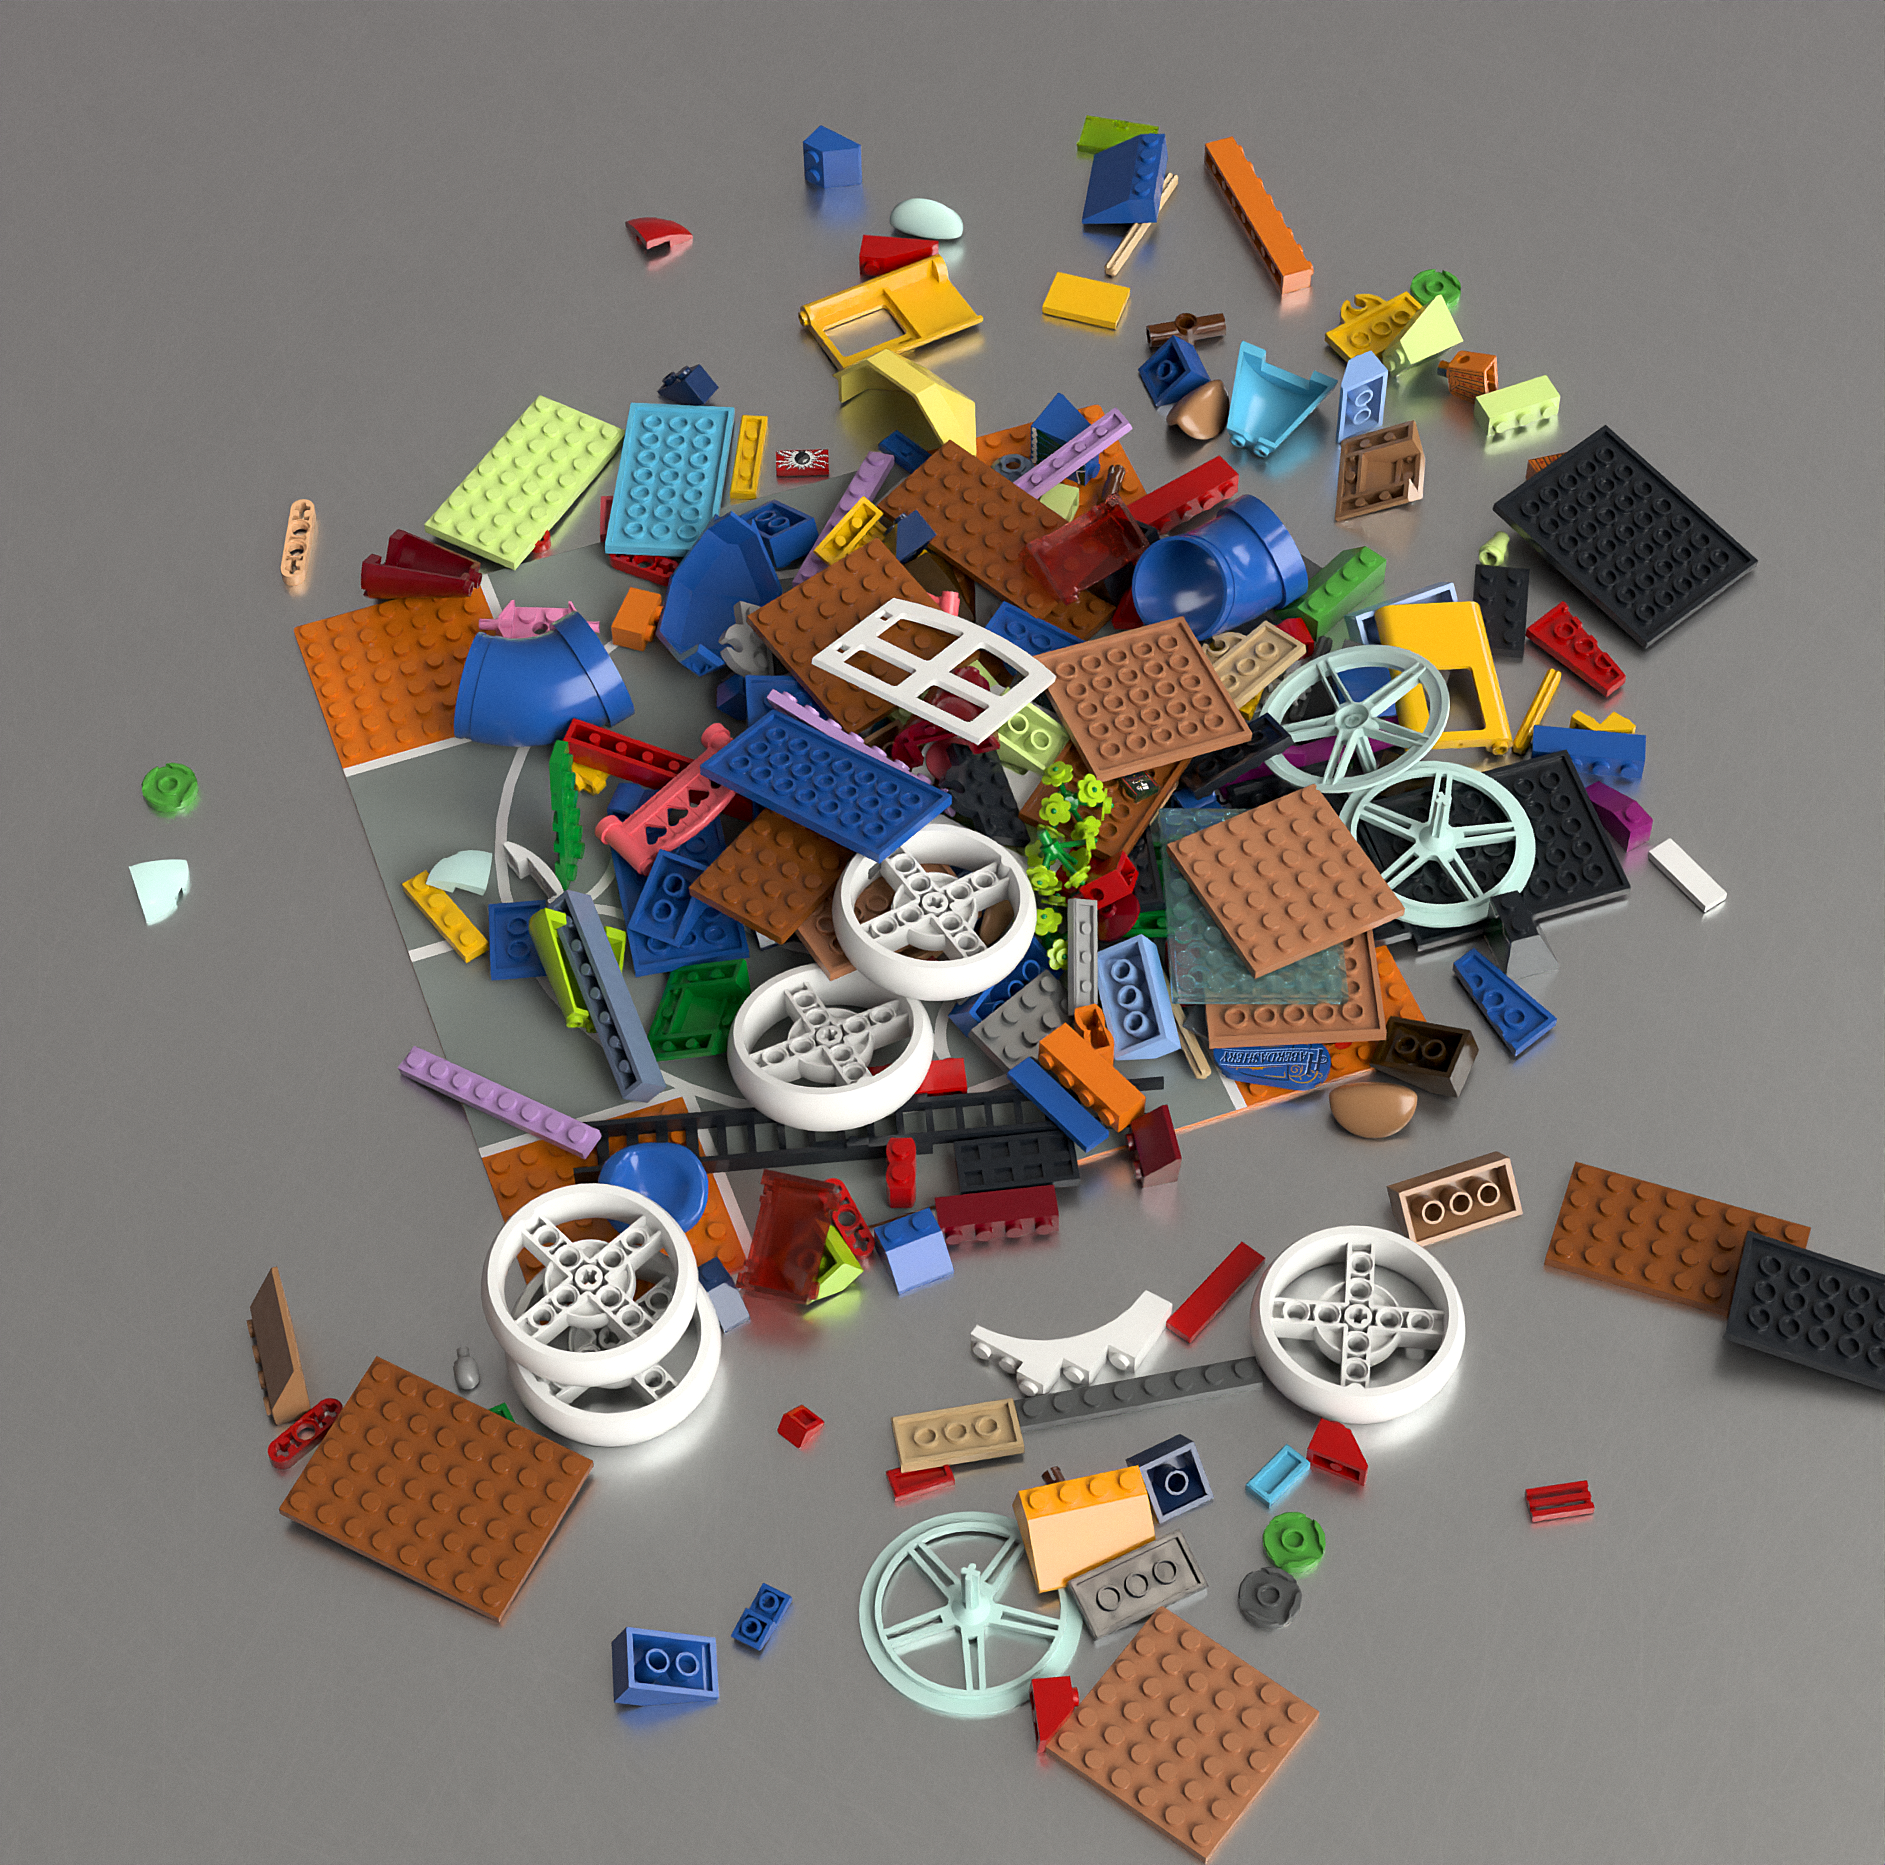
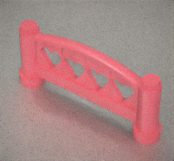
[595,723,736,876]

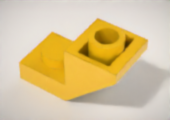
[1569,710,1636,734]

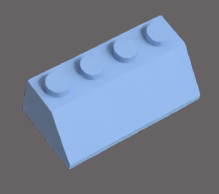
[1344,582,1458,645]
[1098,934,1181,1060]

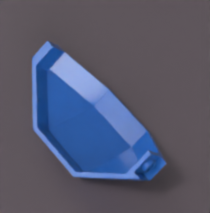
[656,511,783,677]

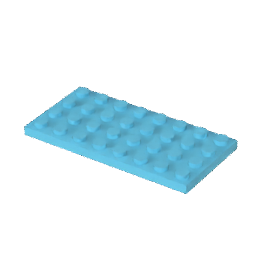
[605,403,735,557]

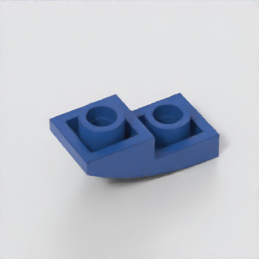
[731,1583,793,1651]

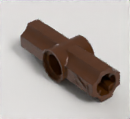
[1146,313,1226,347]

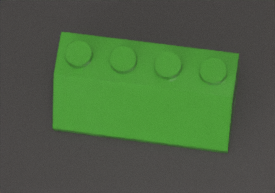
[1274,546,1387,642]

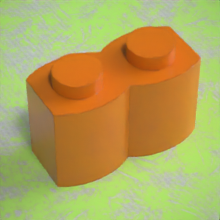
[1074,1003,1114,1066]

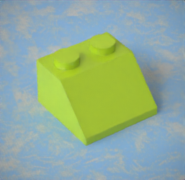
[773,1219,864,1304]

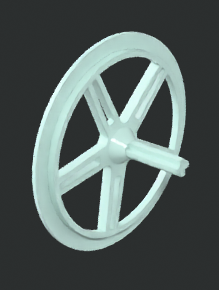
[1259,645,1450,793]
[1339,761,1535,928]
[859,1511,1083,1716]

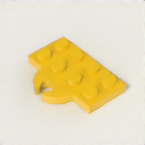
[1324,291,1423,363]

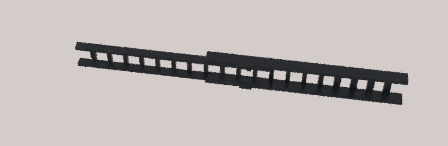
[573,1076,1164,1184]

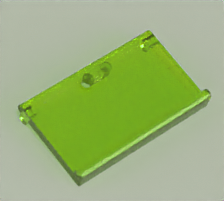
[1077,115,1159,154]

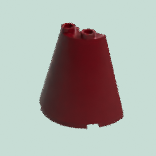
[361,529,482,599]
[892,666,1000,768]

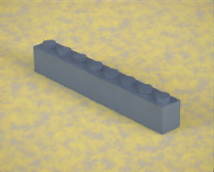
[548,890,667,1103]

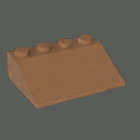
[246,1266,311,1426]

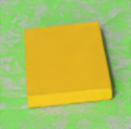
[1042,272,1130,329]

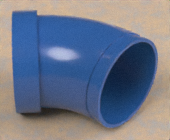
[1132,494,1308,641]
[454,610,635,747]

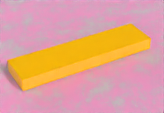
[730,415,768,500]

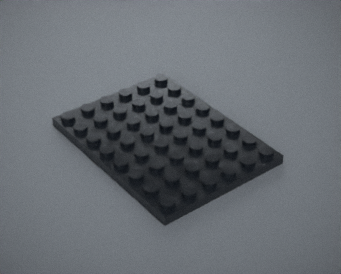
[1492,425,1759,649]
[1360,749,1631,952]

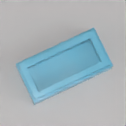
[1245,1444,1311,1508]

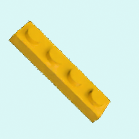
[402,870,490,963]

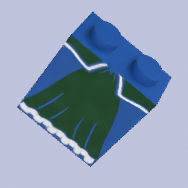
[1031,393,1100,486]

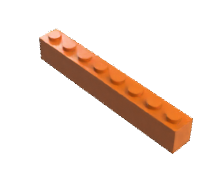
[1204,136,1314,295]

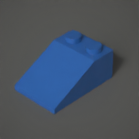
[739,499,819,568]
[627,849,709,948]
[611,1627,719,1706]

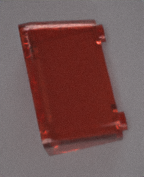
[1018,491,1151,606]
[735,1169,842,1305]

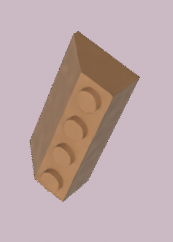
[1386,1151,1523,1247]

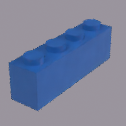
[1530,725,1646,779]

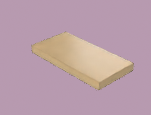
[891,1398,1025,1473]

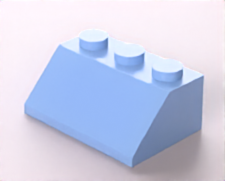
[1335,351,1388,444]

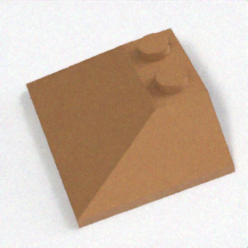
[1335,420,1425,522]

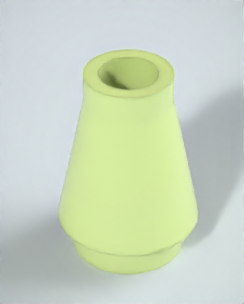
[1479,531,1510,566]

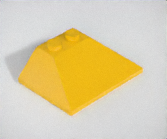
[813,496,928,566]

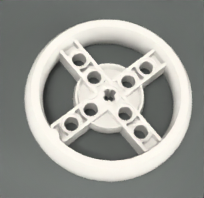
[832,824,1037,1001]
[727,963,934,1132]
[481,1183,699,1387]
[1249,1225,1466,1424]
[505,1244,721,1447]

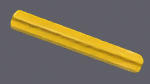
[1511,669,1561,755]

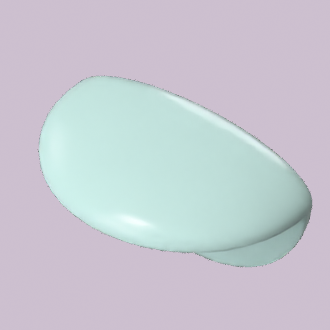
[890,198,963,239]

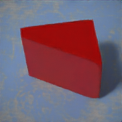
[777,1405,825,1448]

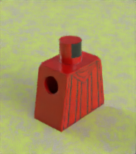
[1070,850,1139,910]

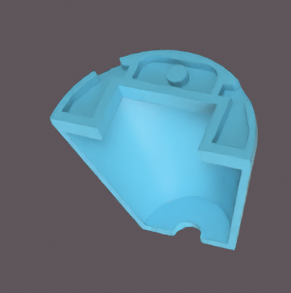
[1227,341,1338,458]

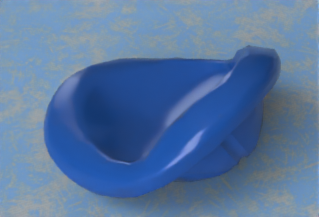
[598,1142,708,1234]

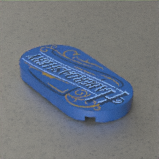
[1213,1043,1331,1091]

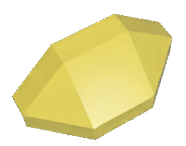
[832,349,976,457]

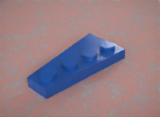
[1452,948,1557,1057]

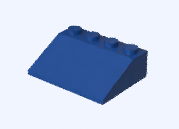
[1082,133,1168,224]

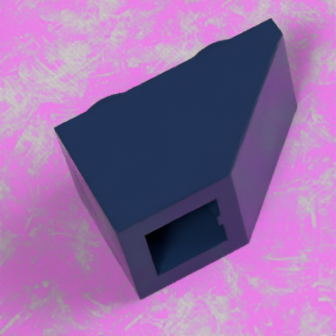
[657,364,719,406]

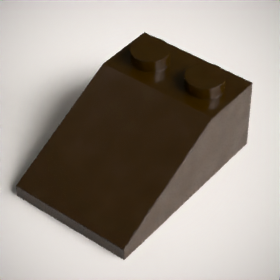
[1369,1016,1479,1098]

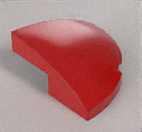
[625,217,693,249]

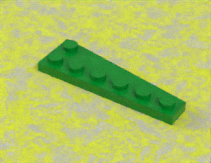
[549,740,585,891]

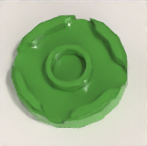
[1410,269,1461,309]
[141,763,199,812]
[1262,1512,1326,1573]

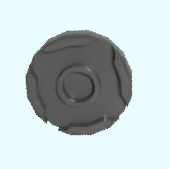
[1237,1567,1302,1630]

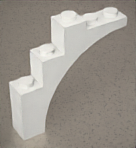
[970,1290,1172,1397]

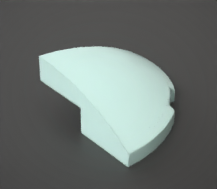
[426,850,492,896]
[129,859,189,922]

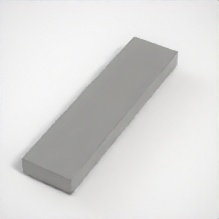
[1068,898,1098,1016]

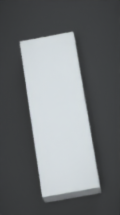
[1648,838,1727,912]

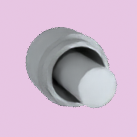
[453,1347,479,1389]

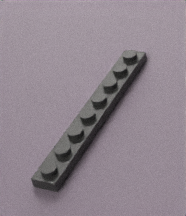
[1014,1356,1263,1433]

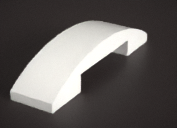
[503,841,564,905]

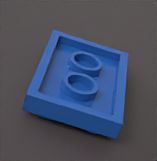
[488,900,547,981]

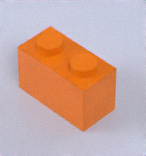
[611,587,663,652]

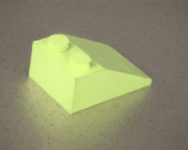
[996,687,1070,776]

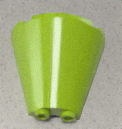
[528,908,627,1033]

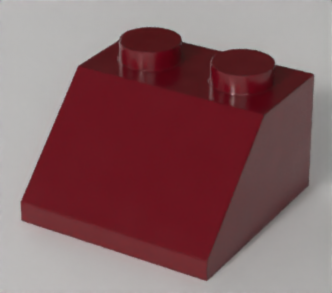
[1125,1104,1182,1188]

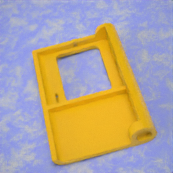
[798,254,983,371]
[1374,601,1513,755]

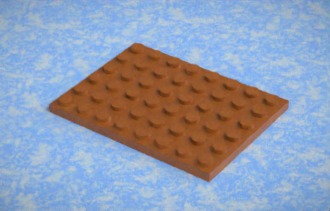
[279,1356,594,1623]

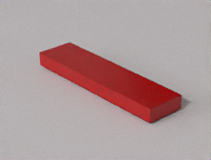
[1166,1241,1266,1344]

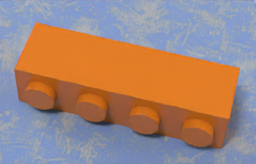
[1038,1022,1146,1133]

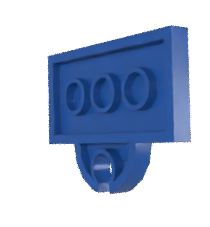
[985,601,1086,678]

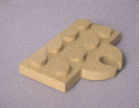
[1202,620,1306,710]

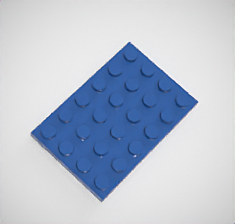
[609,817,750,977]

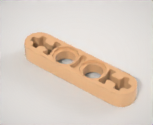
[280,499,316,586]

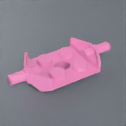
[479,600,600,638]

